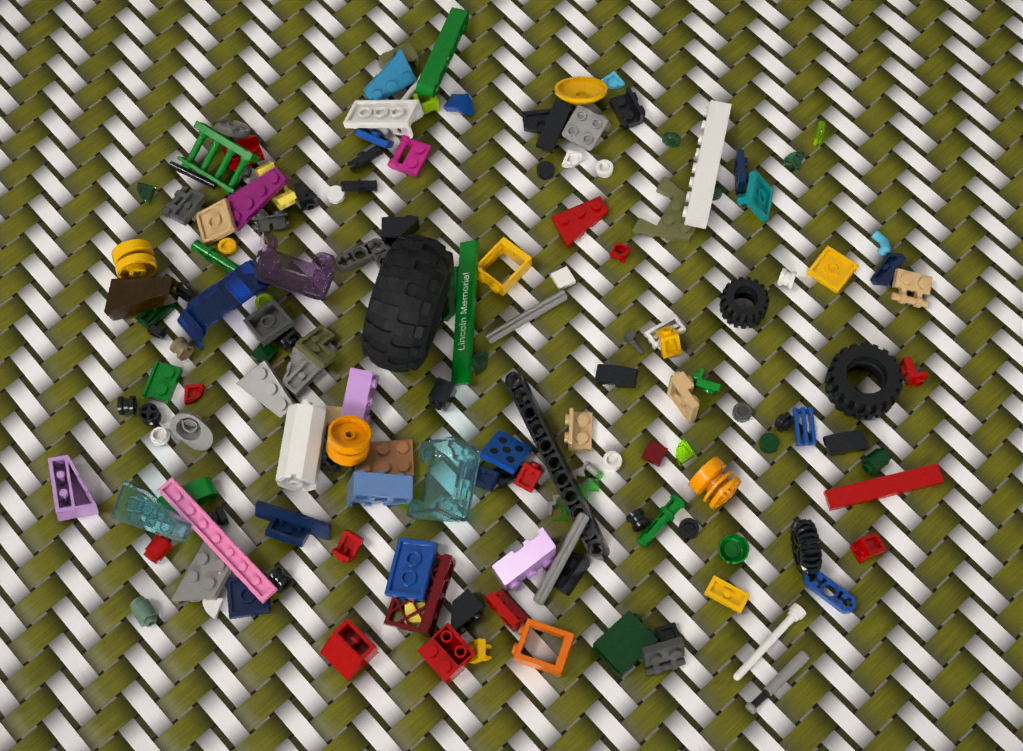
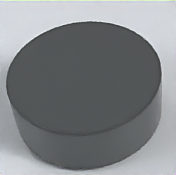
[732,402,752,423]

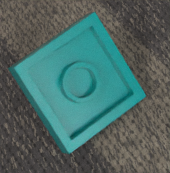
[737,171,773,222]

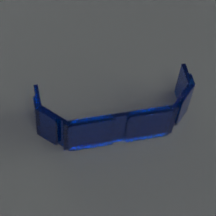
[177,258,287,351]

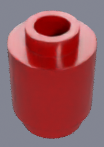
[143,533,173,564]

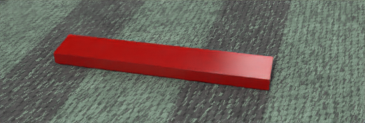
[823,464,944,511]

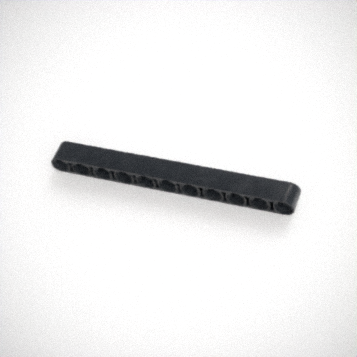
[505,372,610,560]

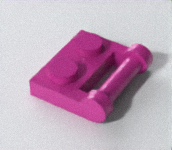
[387,135,432,178]

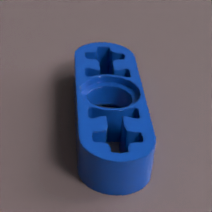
[803,571,856,614]

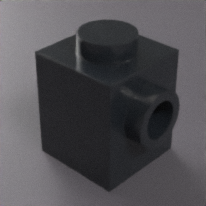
[428,377,457,411]

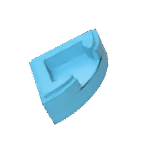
[601,71,625,89]

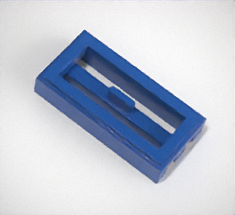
[792,407,817,446]

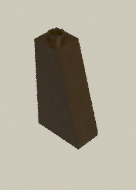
[104,277,181,321]

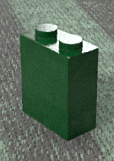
[593,610,658,678]

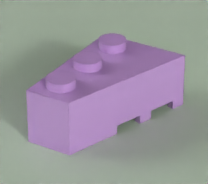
[341,367,379,424]
[48,455,99,521]

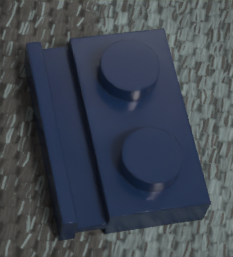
[733,150,749,195]

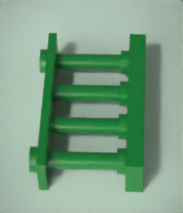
[177,121,261,195]

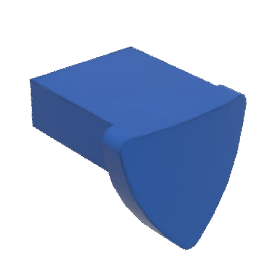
[443,93,474,115]

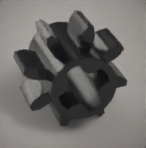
[321,452,342,476]

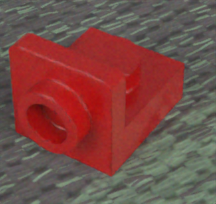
[514,461,545,493]
[850,532,887,564]

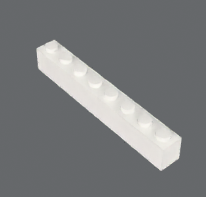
[682,100,732,229]

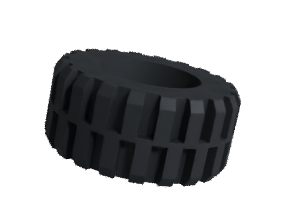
[825,343,904,420]

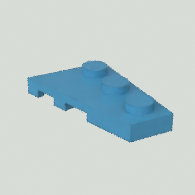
[363,49,417,100]

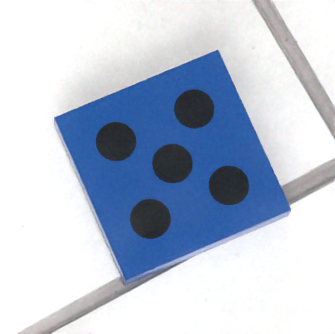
[479,430,532,475]

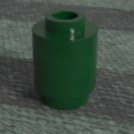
[861,447,891,475]

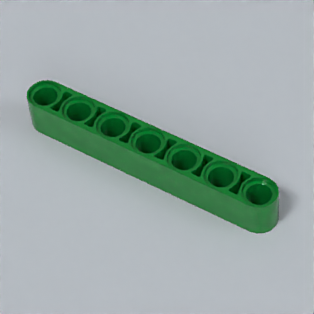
[416,7,469,98]

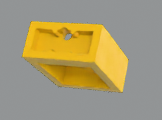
[477,237,532,296]

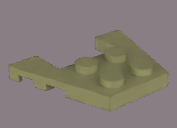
[632,176,698,243]

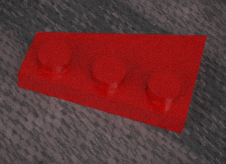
[551,196,609,249]

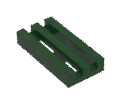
[136,303,177,329]

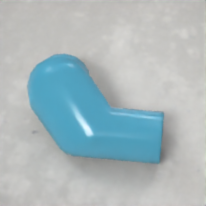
[872,230,891,256]

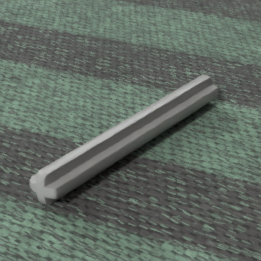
[486,290,568,343]
[533,512,589,605]

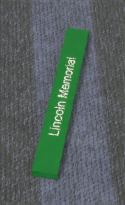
[451,240,479,386]

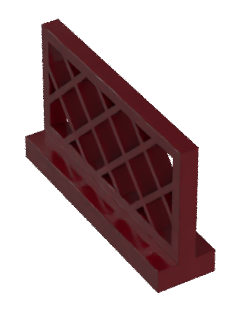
[384,554,456,638]

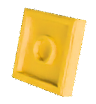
[806,245,859,294]

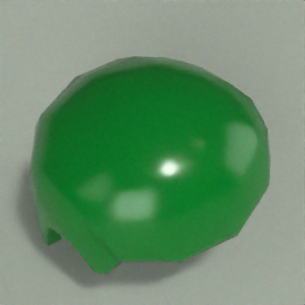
[718,534,750,565]

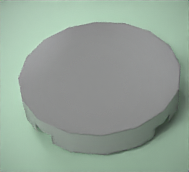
[215,118,251,138]

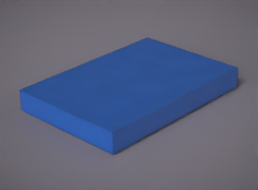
[384,537,438,602]

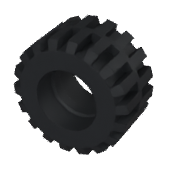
[719,277,769,329]

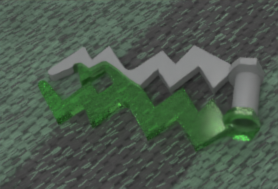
[548,461,604,522]

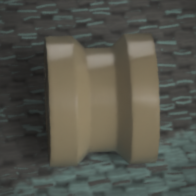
[169,337,194,361]

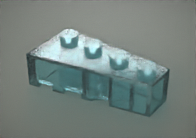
[110,480,192,543]

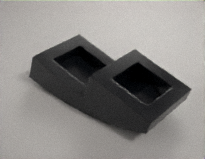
[595,364,638,388]
[823,430,869,456]

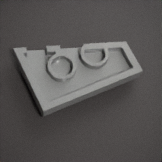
[236,360,296,418]

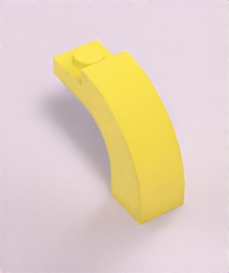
[254,161,297,211]

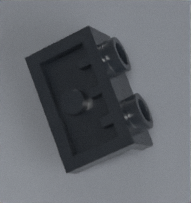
[609,87,645,130]

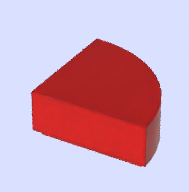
[184,384,205,405]

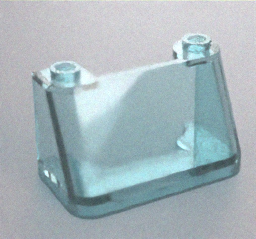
[406,436,480,523]

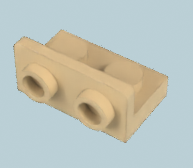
[564,408,593,451]

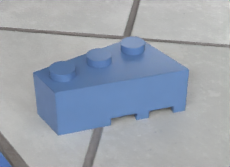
[346,470,413,507]

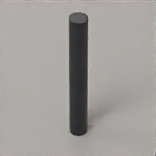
[168,161,217,189]

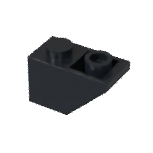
[381,215,420,245]
[450,589,485,636]

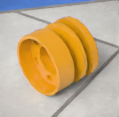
[688,456,742,510]

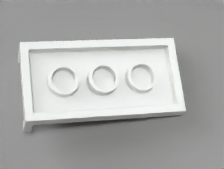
[343,100,424,139]

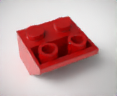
[320,618,379,682]
[417,623,476,685]

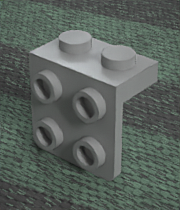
[562,105,612,151]

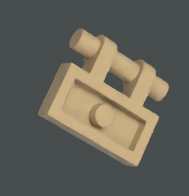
[891,268,933,308]

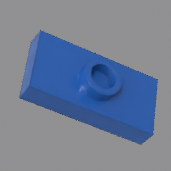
[355,129,394,148]

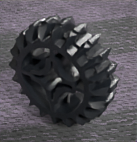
[790,519,822,574]

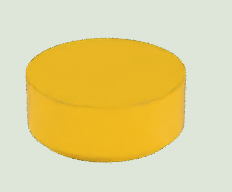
[218,238,237,257]

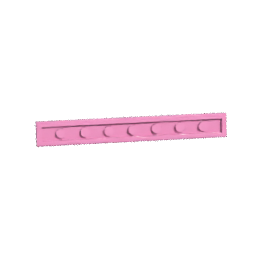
[157,477,278,604]

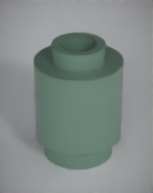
[130,596,159,627]

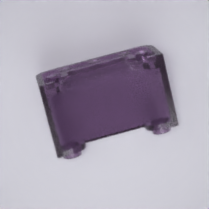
[254,231,337,300]

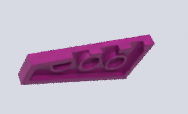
[226,167,290,231]

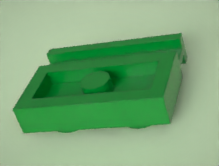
[142,361,183,404]

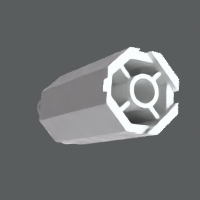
[275,400,328,492]

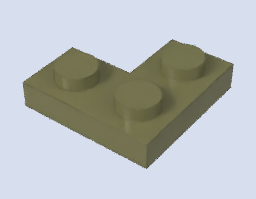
[295,324,337,369]

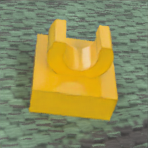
[469,638,492,664]

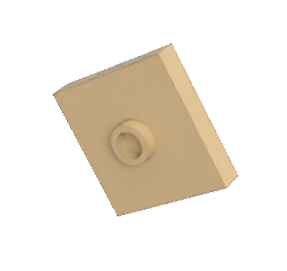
[195,198,237,246]

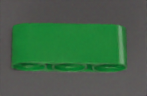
[157,476,218,519]

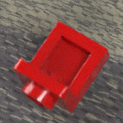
[900,356,929,386]
[331,529,364,563]

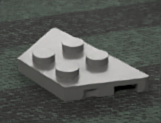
[171,541,232,604]

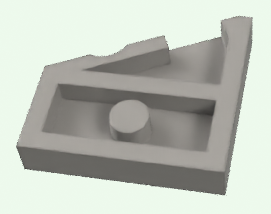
[282,347,323,398]

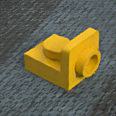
[655,326,682,359]

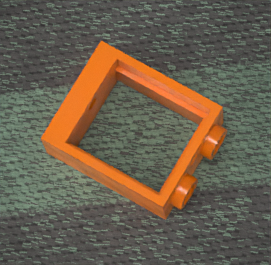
[511,618,574,678]

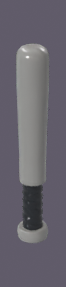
[745,651,809,714]

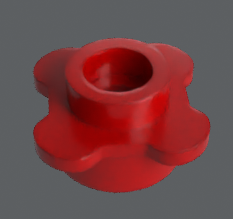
[609,243,631,263]

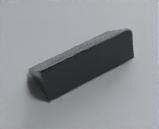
[553,551,590,596]

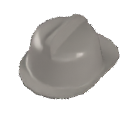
[170,412,213,451]

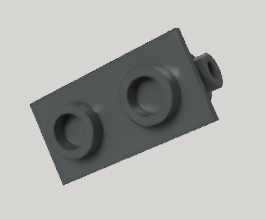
[251,211,290,233]

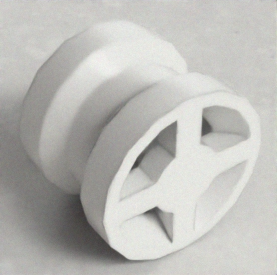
[777,268,797,290]

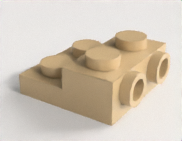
[667,371,699,424]

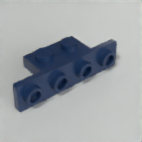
[255,500,331,548]

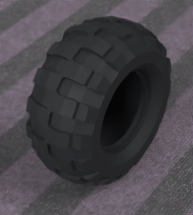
[362,234,454,373]

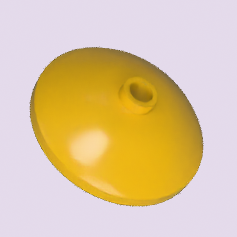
[555,76,608,106]

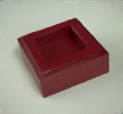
[641,440,668,467]

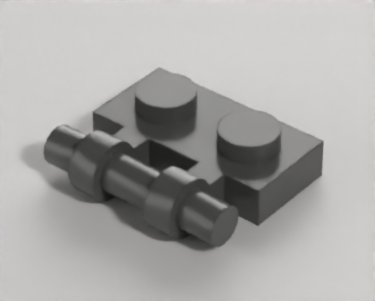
[162,186,207,226]
[642,636,686,676]

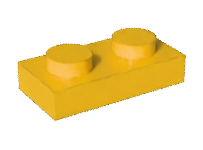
[704,575,750,614]

